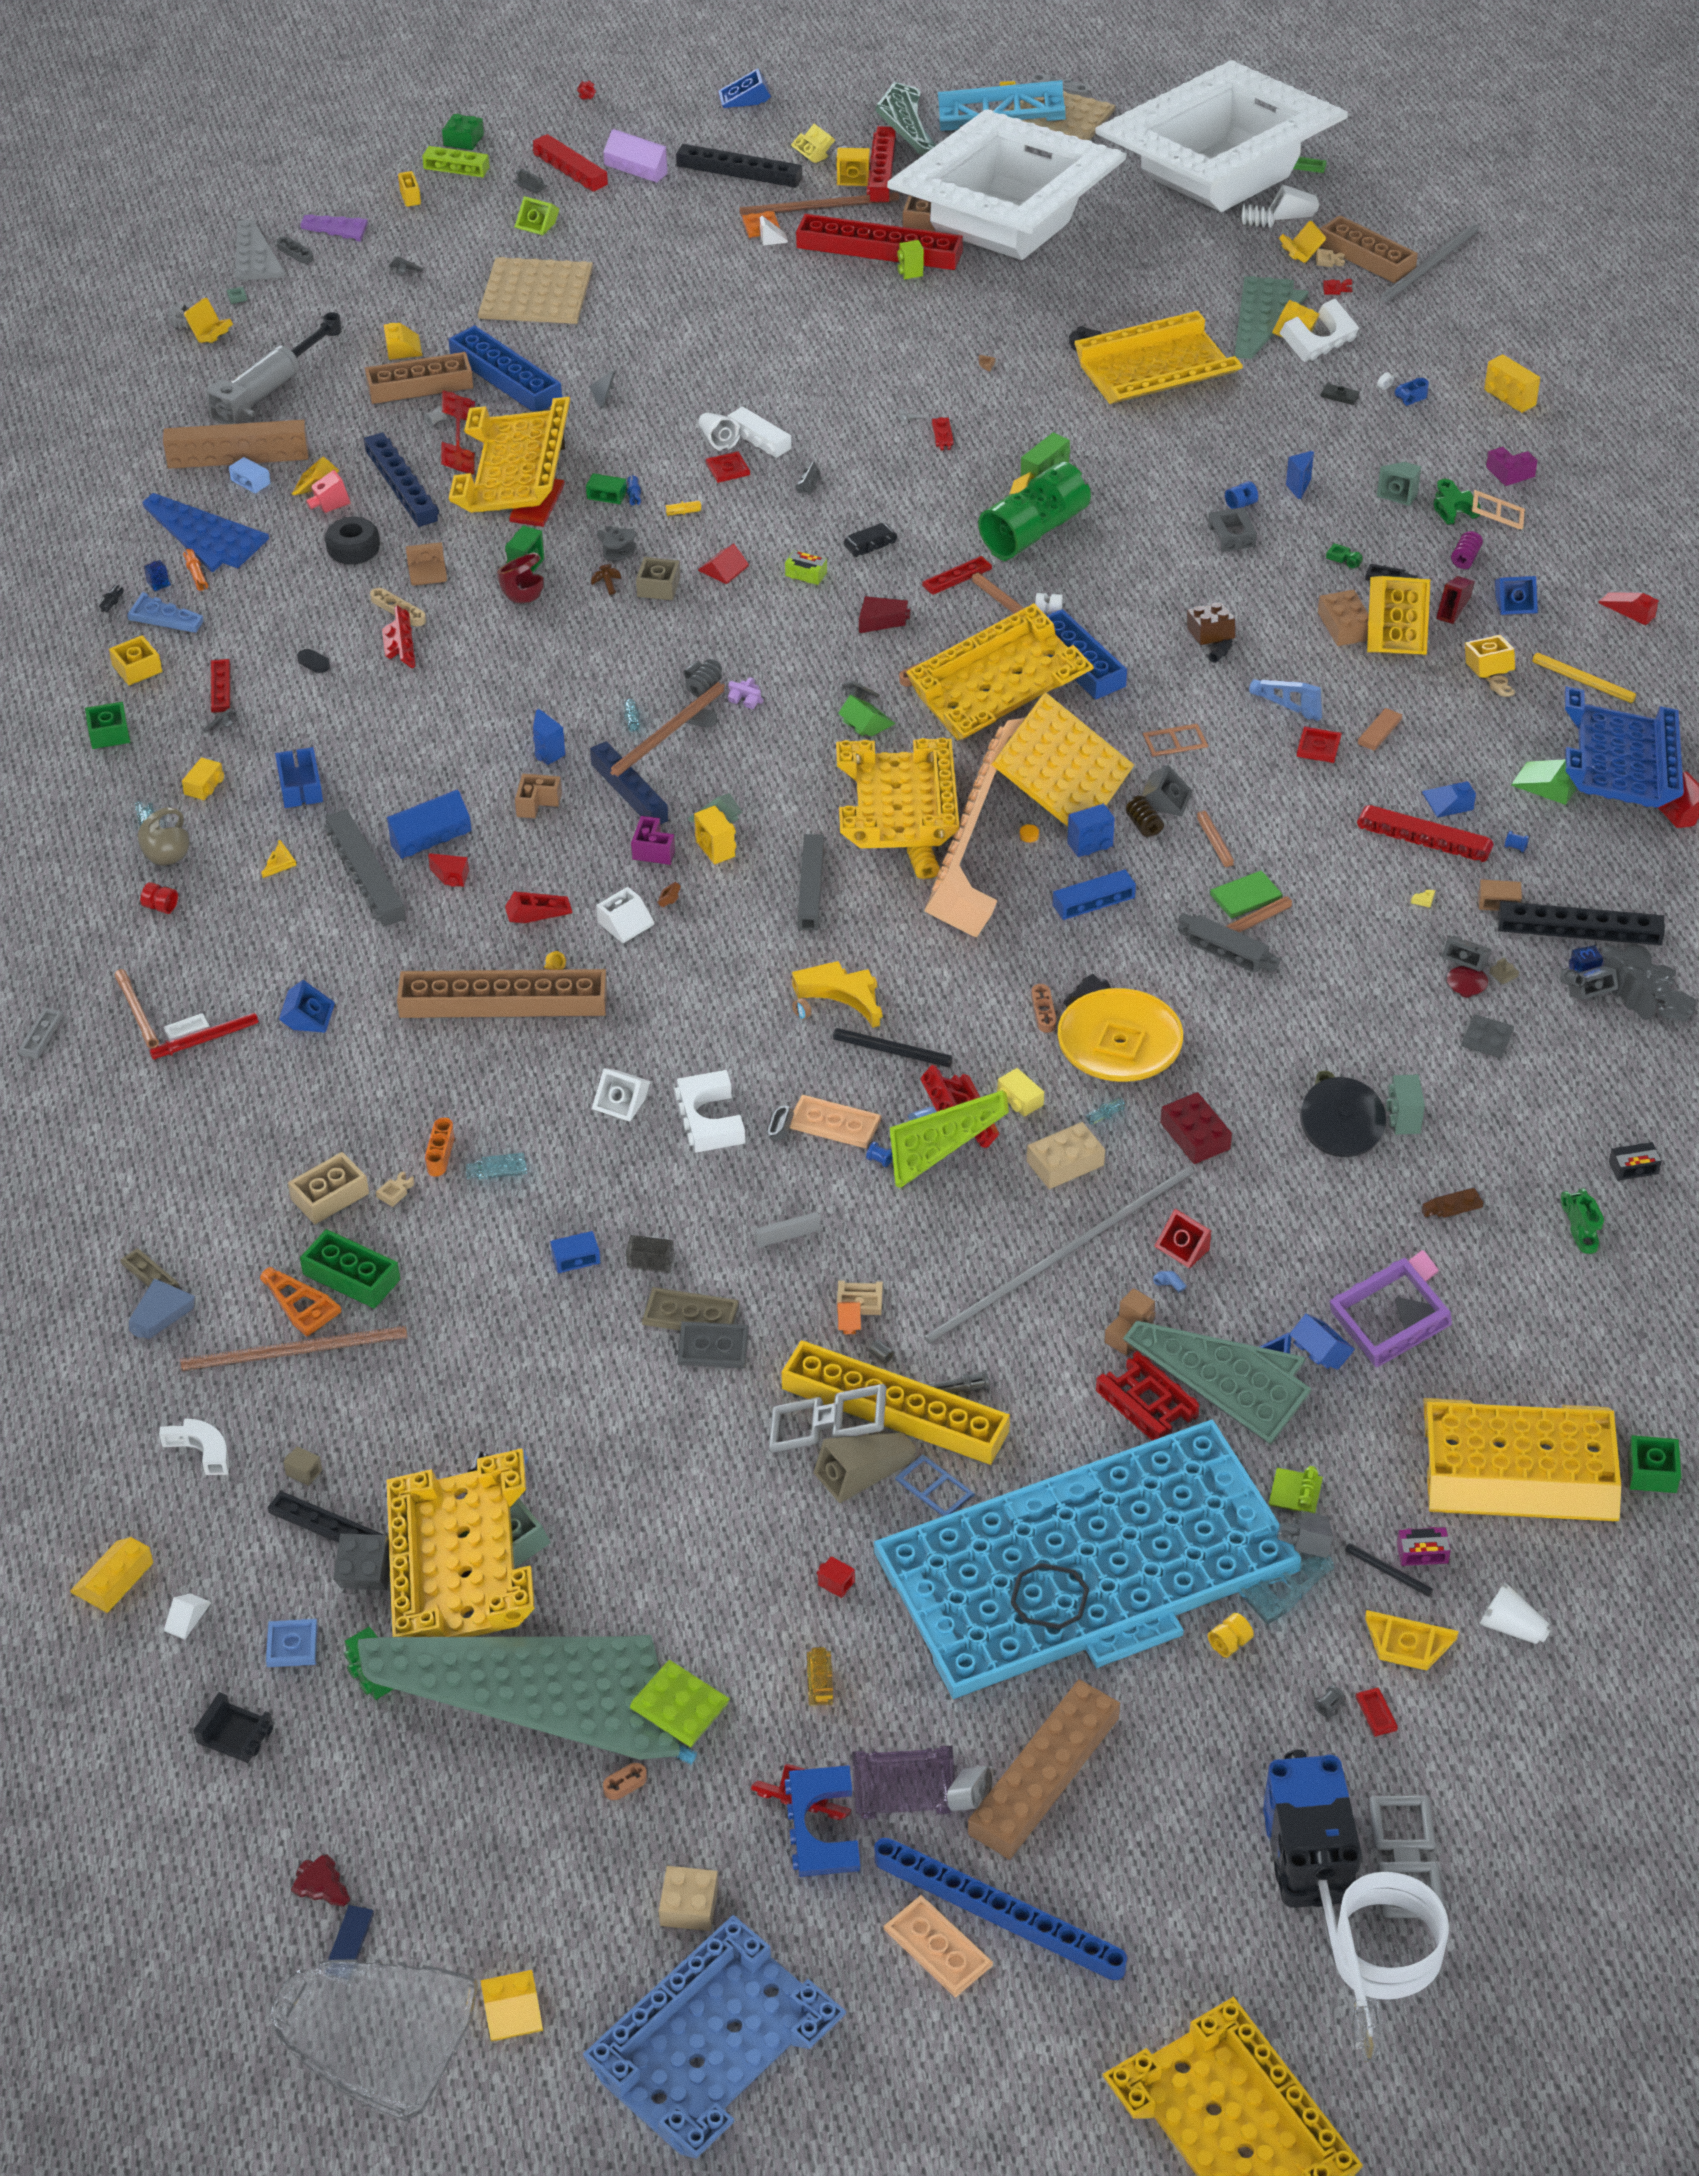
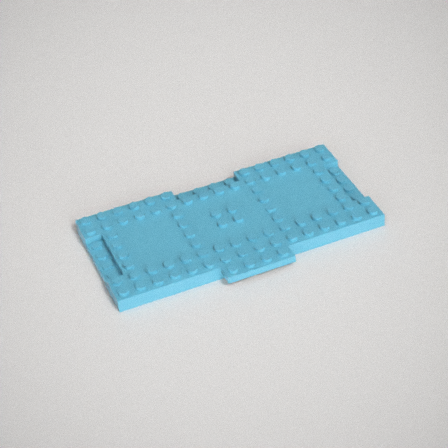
[874,1419,1301,1699]

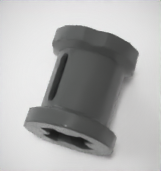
[1314,1685,1346,1719]

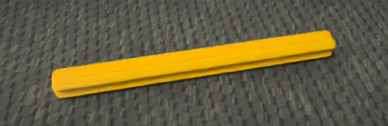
[1532,653,1636,703]

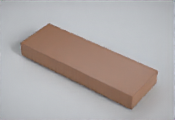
[1358,708,1402,751]

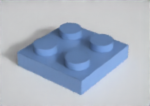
[266,1619,318,1667]

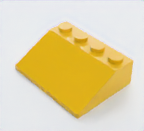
[1367,576,1431,655]

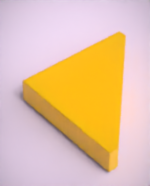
[261,840,296,878]

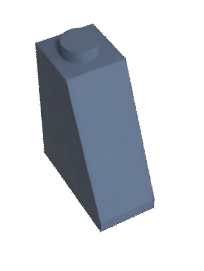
[129,1278,195,1339]

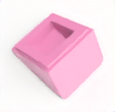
[1409,1250,1438,1282]

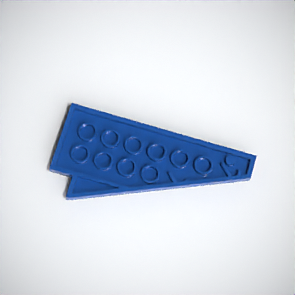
[142,493,269,572]

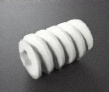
[1241,204,1276,228]

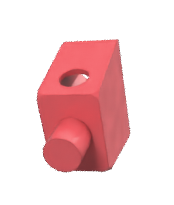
[306,470,351,513]

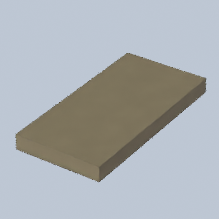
[642,1287,739,1331]

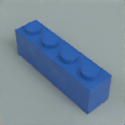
[1052,869,1136,920]

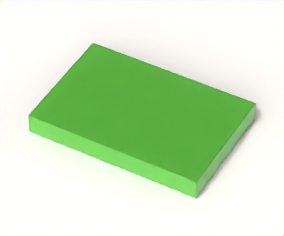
[1210,870,1283,919]

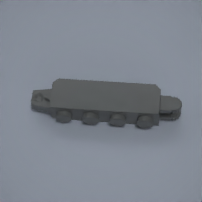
[1178,913,1280,972]

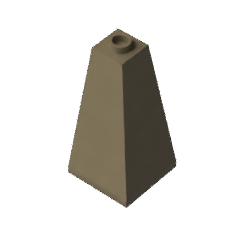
[813,1433,916,1503]

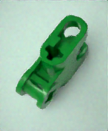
[1433,478,1481,525]
[1561,1188,1604,1254]

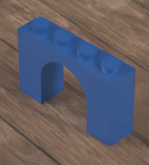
[785,1765,860,1877]

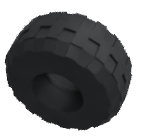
[325,516,380,565]

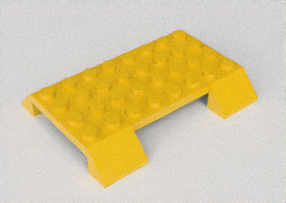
[449,397,571,513]

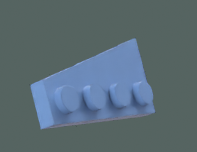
[127,592,204,633]

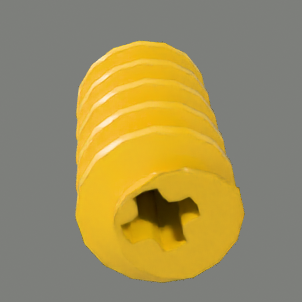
[907,846,940,879]

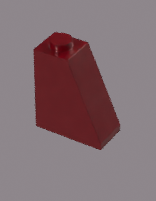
[1436,576,1475,624]
[859,596,911,633]

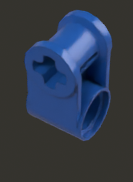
[1395,378,1429,406]

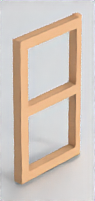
[1472,490,1525,529]

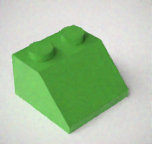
[838,694,895,737]

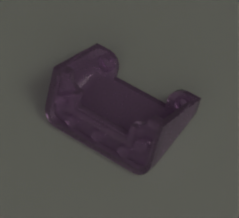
[851,1745,955,1819]

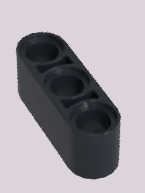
[843,523,898,557]

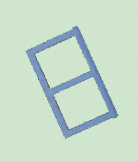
[895,1454,975,1516]

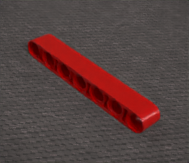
[1357,805,1494,862]

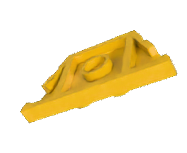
[1365,1610,1459,1671]

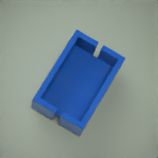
[275,747,323,808]

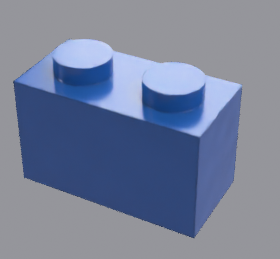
[550,1231,600,1273]

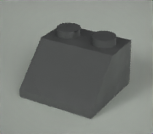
[1142,765,1192,816]

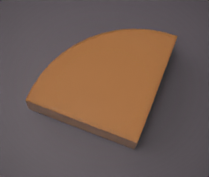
[979,355,996,371]

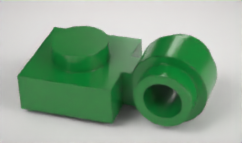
[1326,543,1363,569]

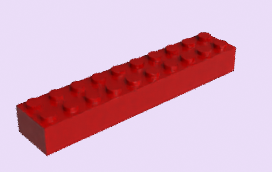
[796,214,963,270]

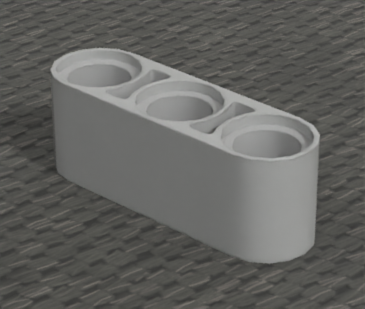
[947,1766,992,1811]

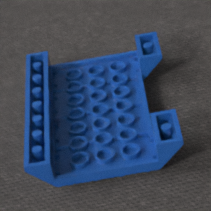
[1565,686,1684,808]

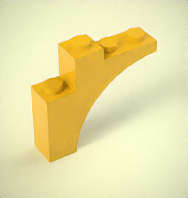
[792,961,883,1028]

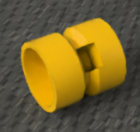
[1207,1613,1254,1658]

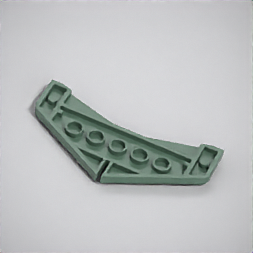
[875,82,937,155]

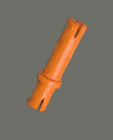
[183,549,208,591]

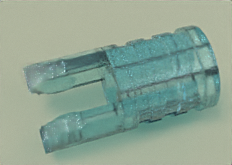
[135,801,154,828]

